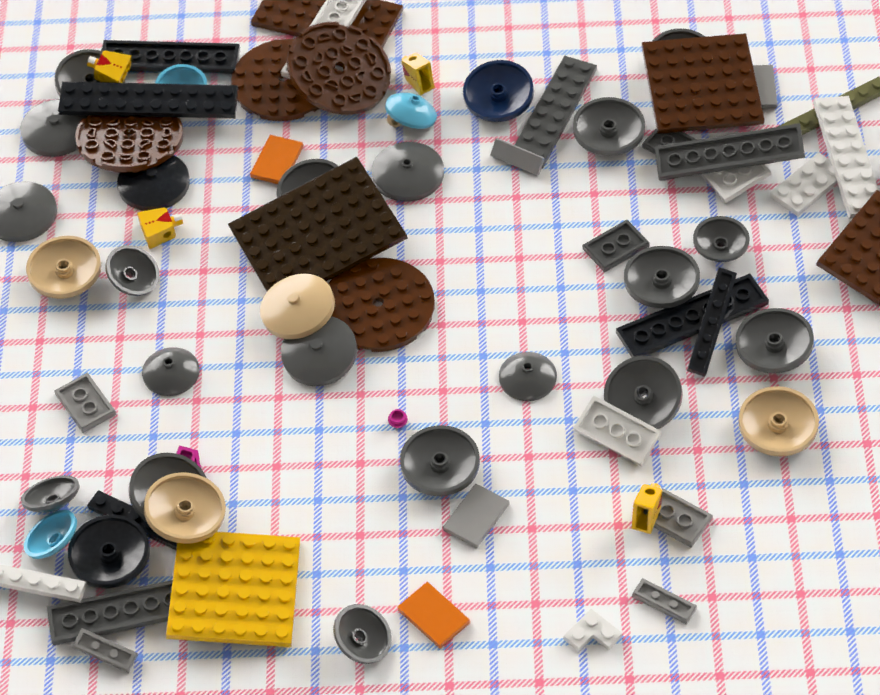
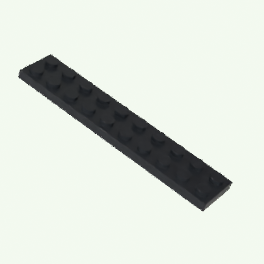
[58,82,238,119]

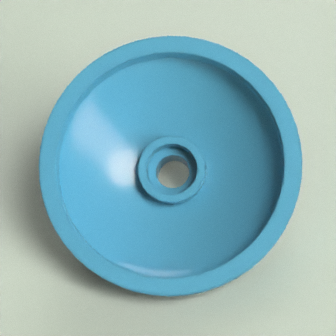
[155,64,207,85]
[385,92,437,129]
[24,510,77,559]

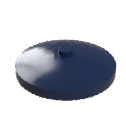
[463,60,534,122]

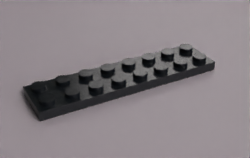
[101,40,240,74]
[616,273,769,358]

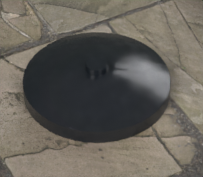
[117,155,190,211]
[68,515,150,588]

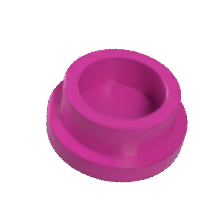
[388,409,408,428]

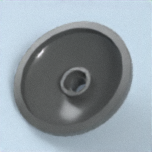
[693,216,750,262]
[105,245,159,296]
[142,347,200,396]
[499,352,557,401]
[21,475,80,512]
[333,604,392,664]

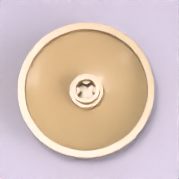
[26,236,101,299]
[260,274,335,339]
[739,386,819,456]
[144,473,226,543]

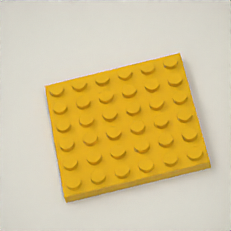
[166,532,300,647]

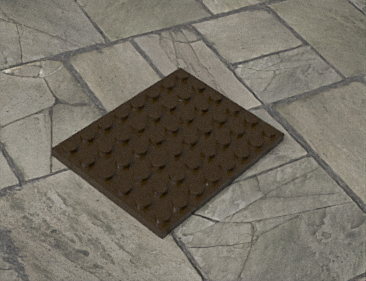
[228,157,408,291]

